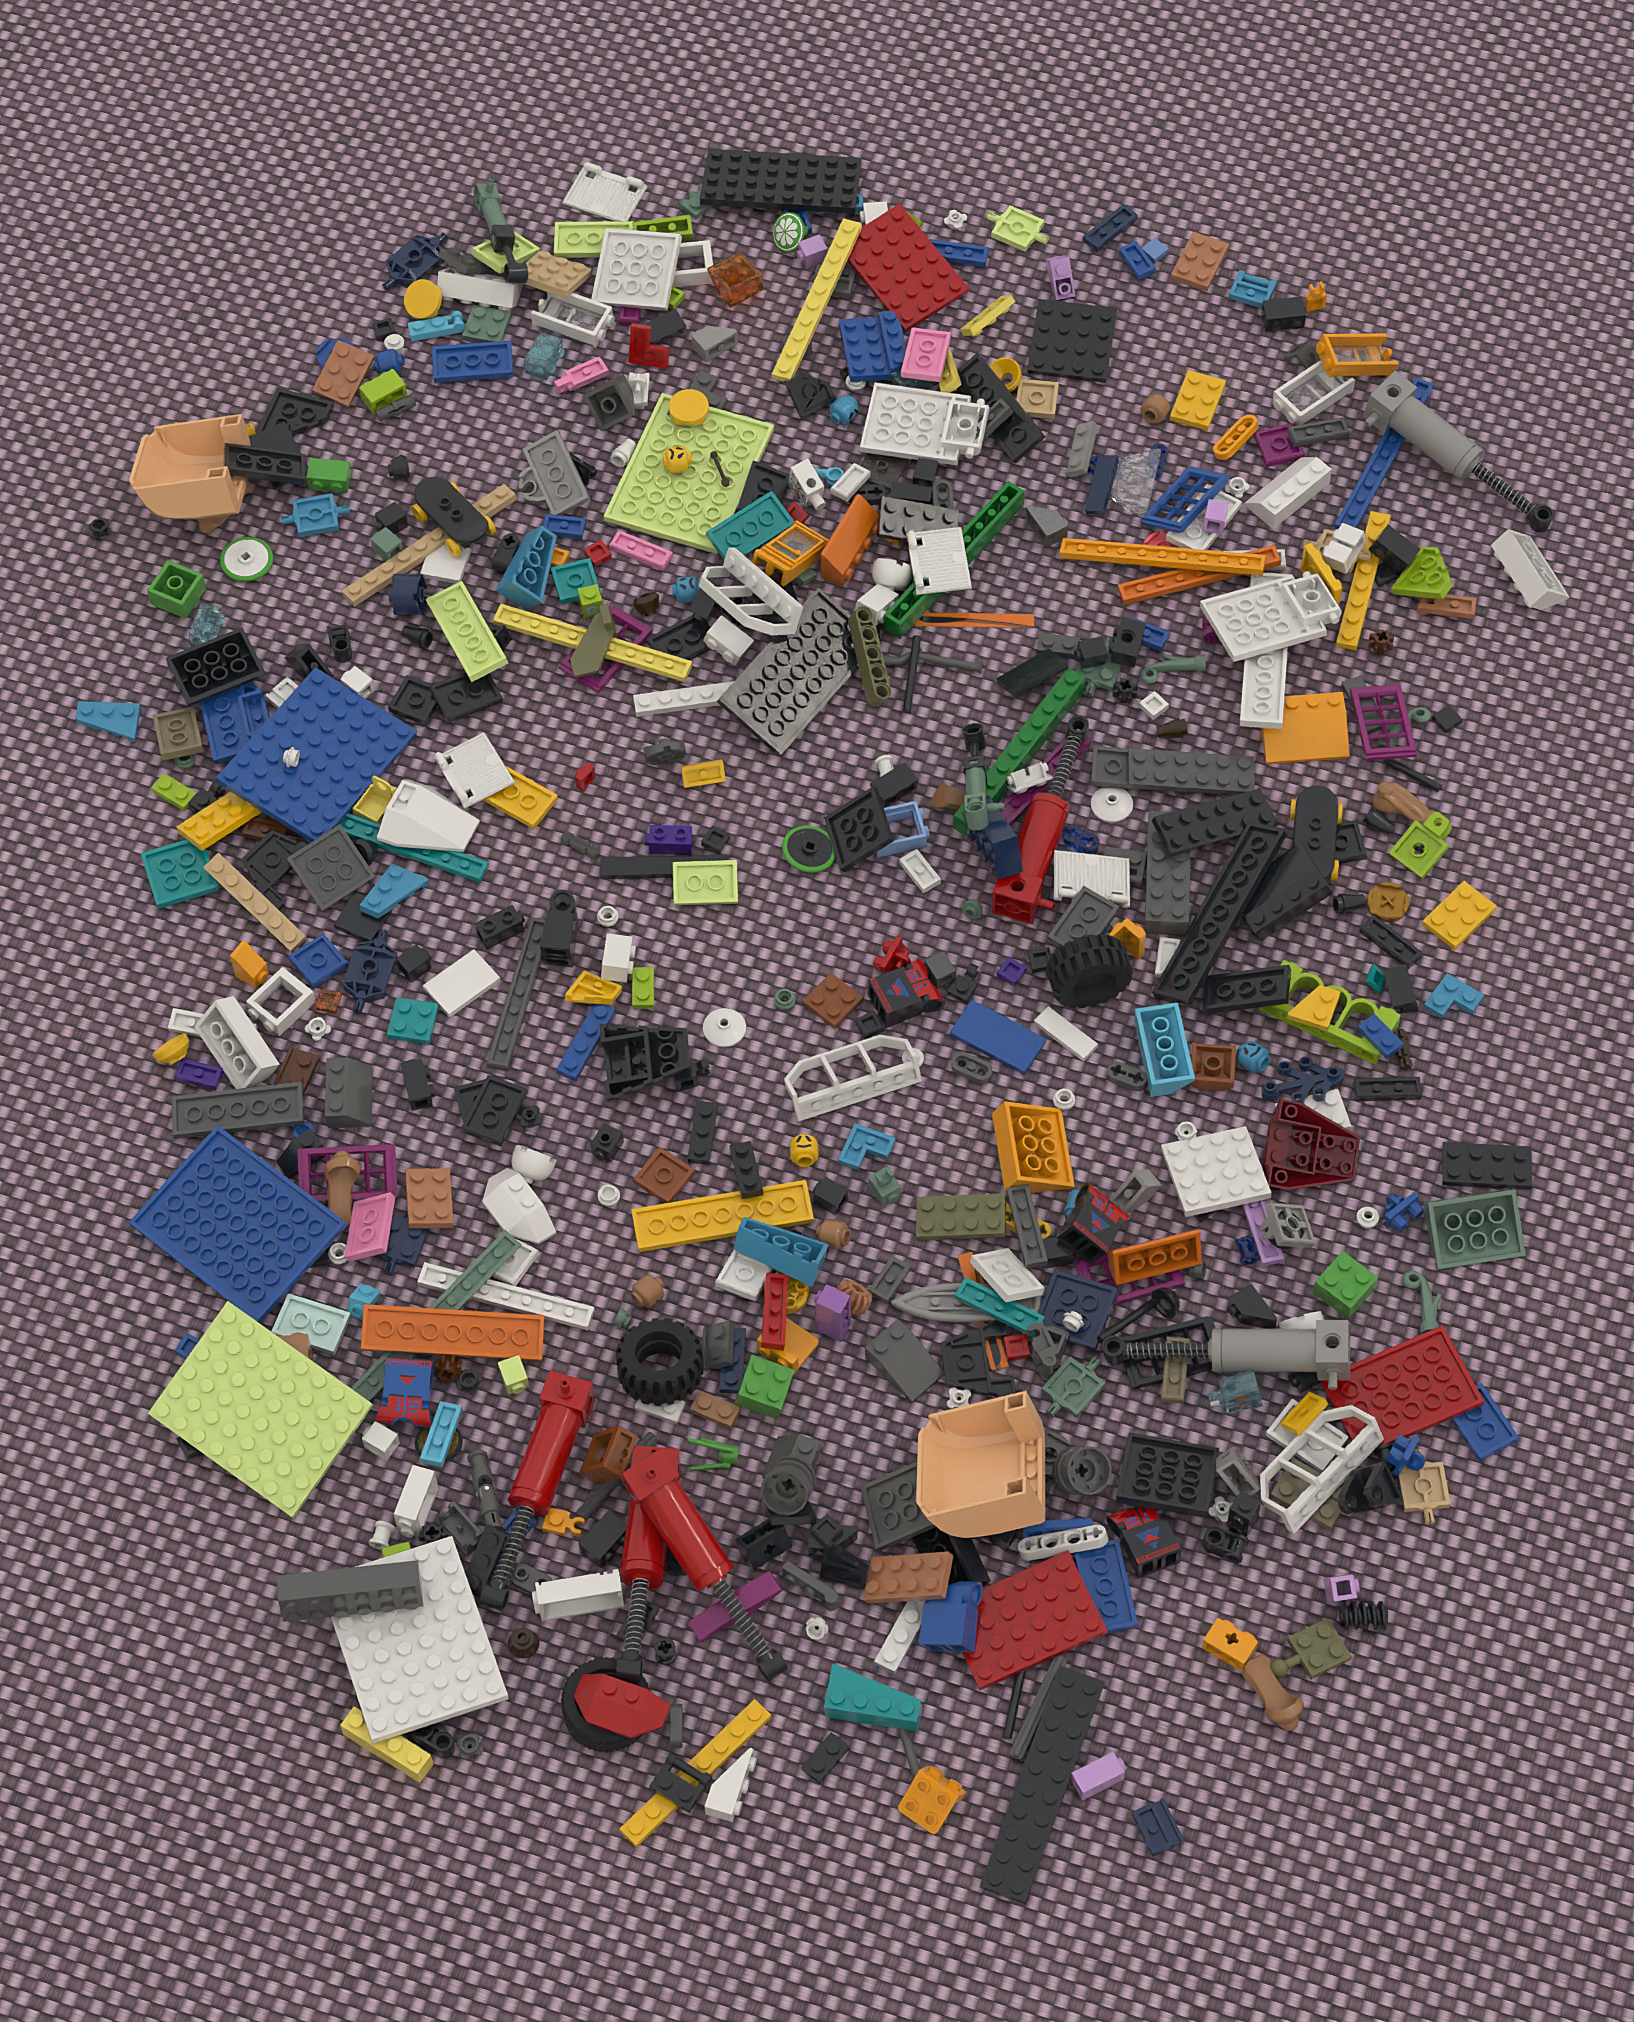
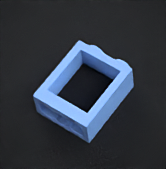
[876,801,930,858]

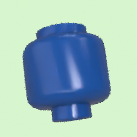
[374,349,405,374]

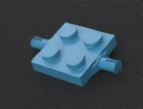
[281,493,350,537]

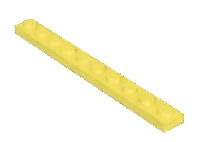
[772,218,862,382]
[493,604,693,682]

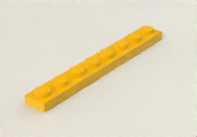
[1336,511,1391,651]
[619,1699,771,1848]

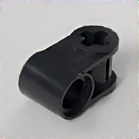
[492,533,520,572]
[326,622,353,663]
[1202,1526,1249,1563]

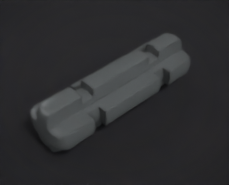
[561,831,600,859]

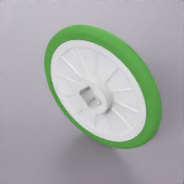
[220,537,273,582]

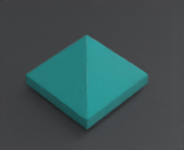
[1364,964,1385,994]

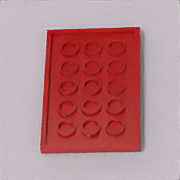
[847,204,969,332]
[1320,1325,1484,1453]
[962,1551,1108,1691]

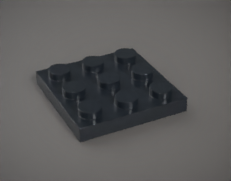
[824,787,894,872]

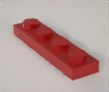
[761,1273,788,1351]

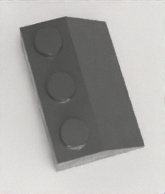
[325,1057,373,1128]

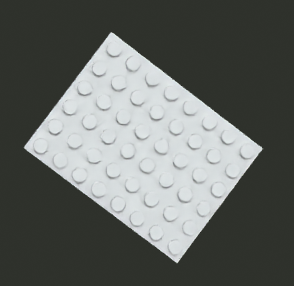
[331,1536,508,1744]

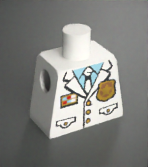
[788,459,826,511]

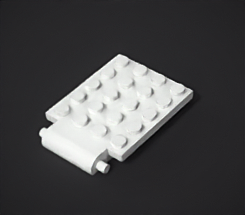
[860,383,990,465]
[1200,571,1342,662]

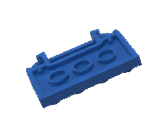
[838,311,906,382]
[200,683,270,765]

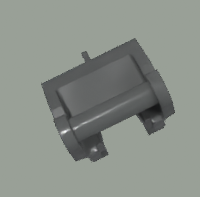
[1027,1322,1069,1383]

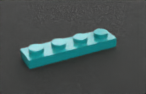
[955,1277,1045,1337]

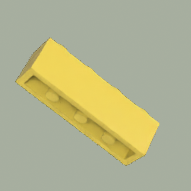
[340,1707,433,1783]

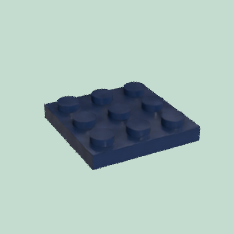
[1037,1269,1119,1351]

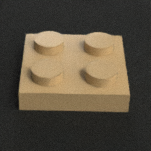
[1016,379,1059,419]

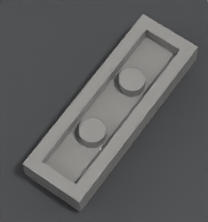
[1066,421,1098,478]

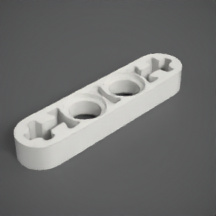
[1018,1525,1108,1561]

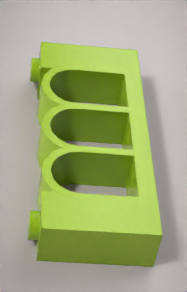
[1259,960,1401,1065]

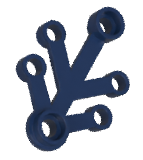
[1262,1057,1344,1104]

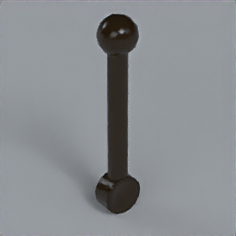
[710,451,730,487]

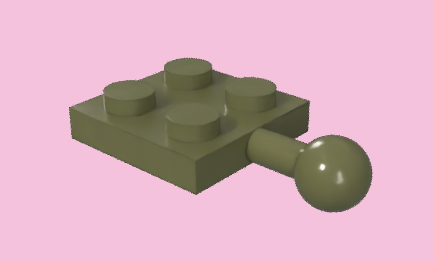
[1271,1618,1352,1680]

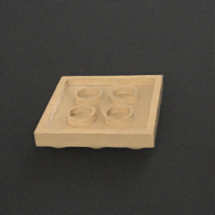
[523,251,592,298]

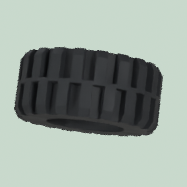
[1046,934,1133,1008]
[616,1318,704,1406]

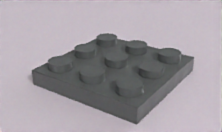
[286,824,376,912]
[861,1461,936,1551]

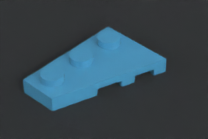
[75,701,141,743]
[360,863,429,919]

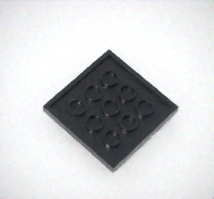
[1027,299,1117,383]
[1116,1432,1219,1518]

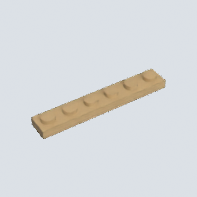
[203,853,307,953]

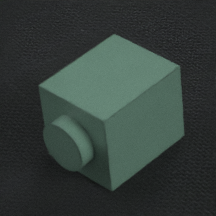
[371,527,403,562]

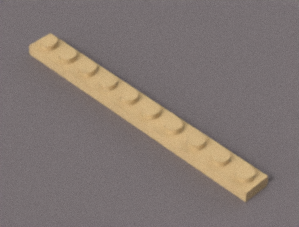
[342,484,517,607]

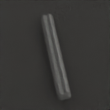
[576,1432,658,1521]
[1010,1655,1067,1760]

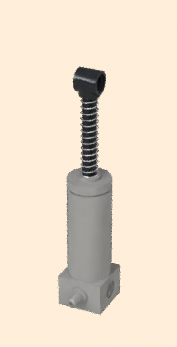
[1363,371,1554,533]
[1102,1320,1350,1390]

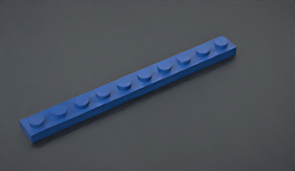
[1334,377,1434,529]

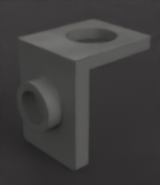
[1283,342,1321,369]

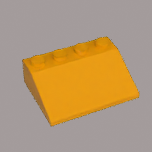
[1260,692,1350,765]
[992,1101,1075,1193]

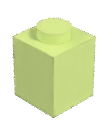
[498,1355,529,1395]

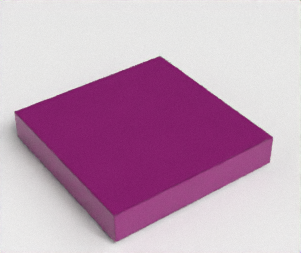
[1254,423,1305,467]

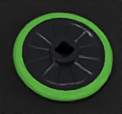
[782,825,836,873]

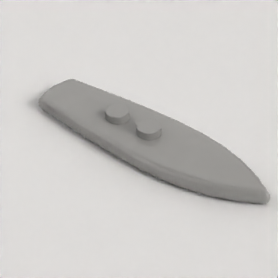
[891,1283,1042,1322]

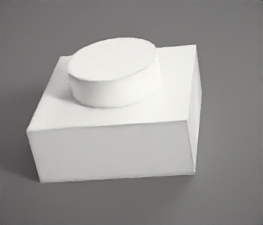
[1139,691,1169,720]

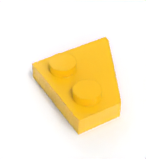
[564,970,622,1005]
[1287,985,1341,1031]

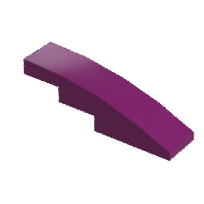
[688,1571,783,1642]

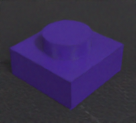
[997,957,1027,987]

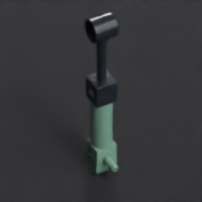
[474,176,528,283]
[962,723,1004,830]

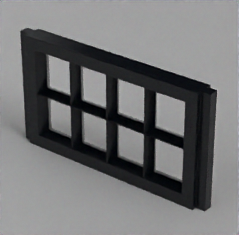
[1121,1316,1216,1389]

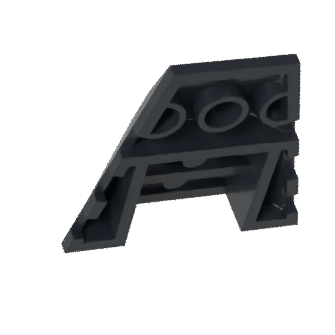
[599,1023,691,1102]

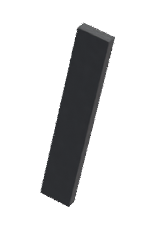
[600,854,728,879]

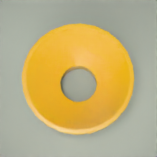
[990,357,1022,392]
[152,1033,189,1065]

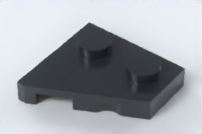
[820,1538,869,1589]

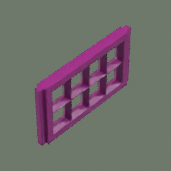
[559,605,653,693]
[1350,684,1417,761]
[298,1144,398,1201]
[1074,1253,1185,1306]

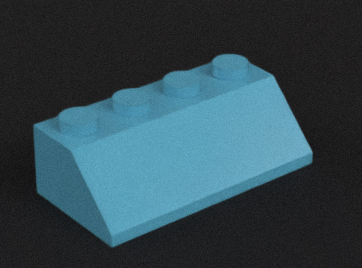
[1134,1003,1195,1097]

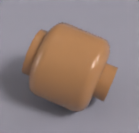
[1141,394,1170,424]
[816,1219,851,1250]
[631,1275,665,1308]

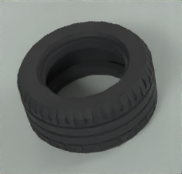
[561,1657,650,1752]

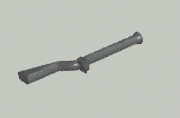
[868,648,983,674]

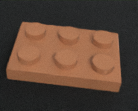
[1171,232,1229,291]
[312,340,374,409]
[405,1168,453,1229]

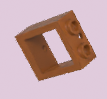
[579,1426,638,1484]

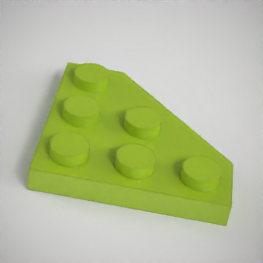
[1391,546,1453,599]

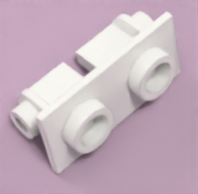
[1006,762,1053,793]

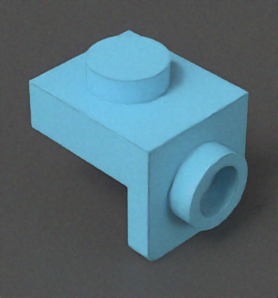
[347,1283,381,1320]

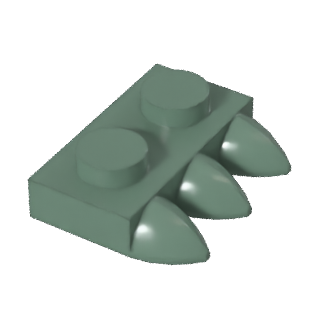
[679,184,714,220]

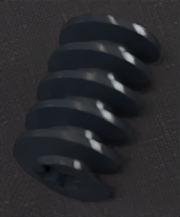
[1339,1600,1388,1631]

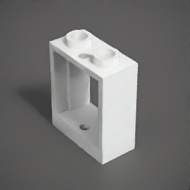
[672,240,715,287]
[246,967,316,1036]
[394,1465,439,1538]

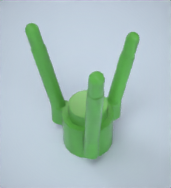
[687,1437,739,1471]

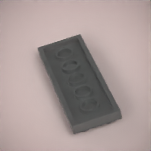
[1128,748,1255,795]
[172,1082,304,1139]

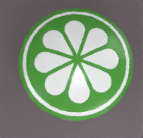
[773,212,808,252]

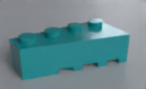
[824,1664,923,1732]

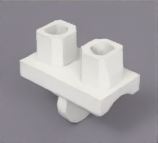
[629,373,650,409]

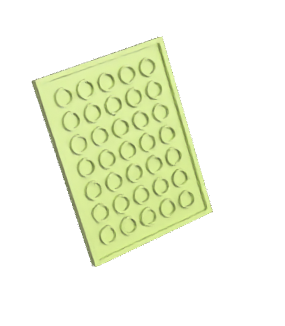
[603,393,774,554]
[148,1301,374,1518]

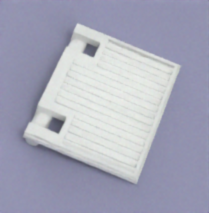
[562,162,647,222]
[906,527,972,595]
[434,733,515,809]
[1054,850,1130,908]

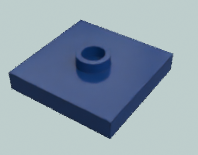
[288,933,348,989]

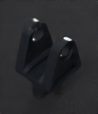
[1338,1459,1403,1515]

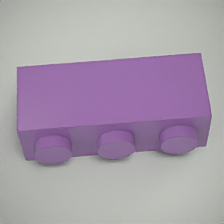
[814,1284,851,1342]

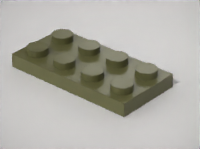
[916,1193,1006,1241]

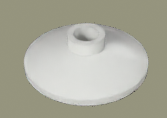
[1091,787,1133,823]
[703,1008,746,1047]

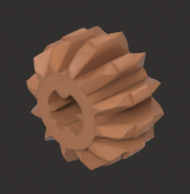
[836,1279,872,1316]

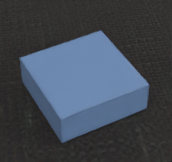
[1142,238,1169,264]

